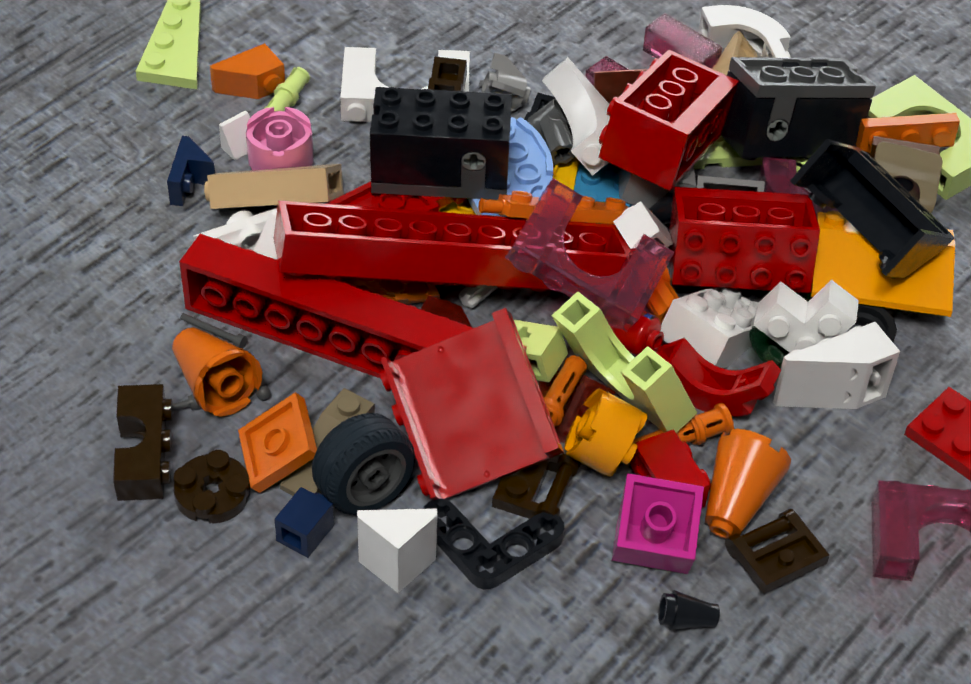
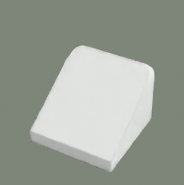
[219,111,250,160]

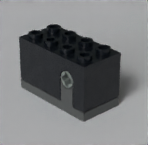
[721,57,876,160]
[370,87,512,200]

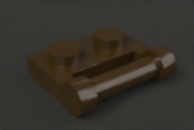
[492,453,581,519]
[725,509,830,594]

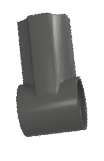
[528,99,575,165]

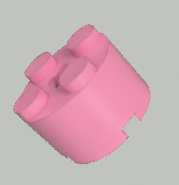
[246,107,313,170]

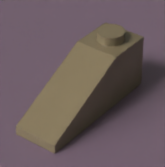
[280,388,375,496]

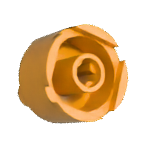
[564,388,648,477]

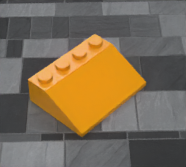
[811,211,955,317]

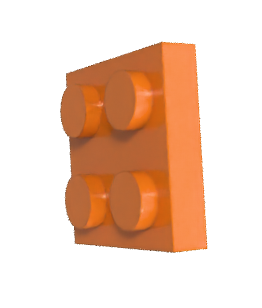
[238,392,317,493]

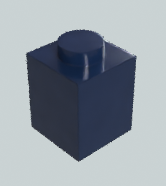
[274,487,334,558]

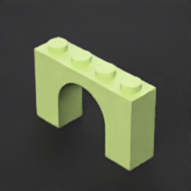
[867,75,971,200]
[551,291,697,433]

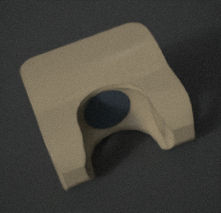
[874,141,943,213]

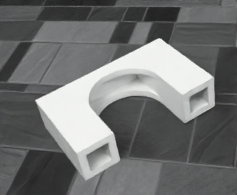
[340,47,470,122]

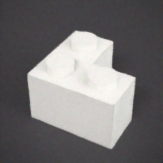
[754,279,859,353]

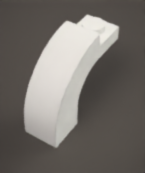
[698,5,791,58]

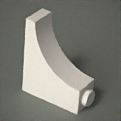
[542,57,610,176]

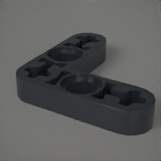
[423,499,565,590]

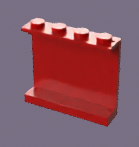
[379,308,564,500]

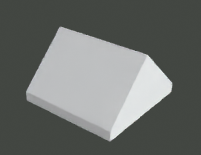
[357,509,437,593]

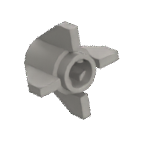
[479,53,530,111]

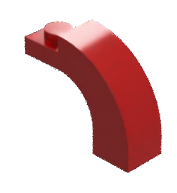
[656,338,781,416]

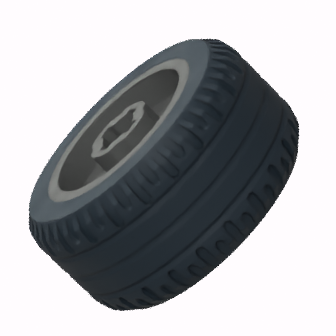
[312,413,415,515]

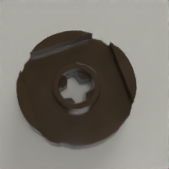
[173,450,250,523]

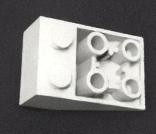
[661,287,764,368]
[773,322,900,409]

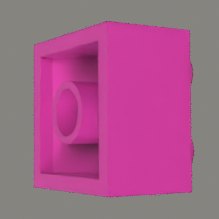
[611,473,704,574]

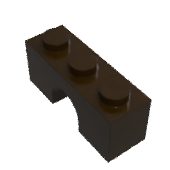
[113,384,173,501]

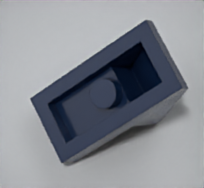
[167,135,215,206]

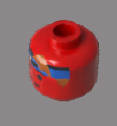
[610,306,664,357]

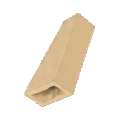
[204,164,344,209]

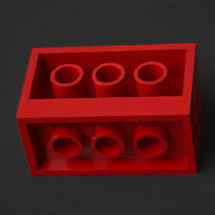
[598,50,739,191]
[668,187,820,293]

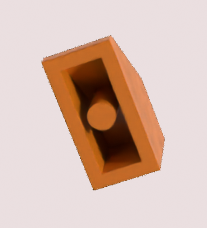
[210,43,285,99]

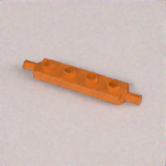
[478,191,652,224]

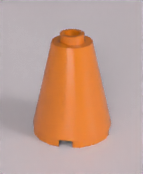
[172,327,263,417]
[705,428,791,538]

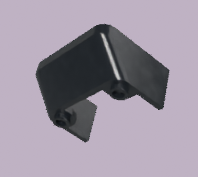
[790,139,954,279]

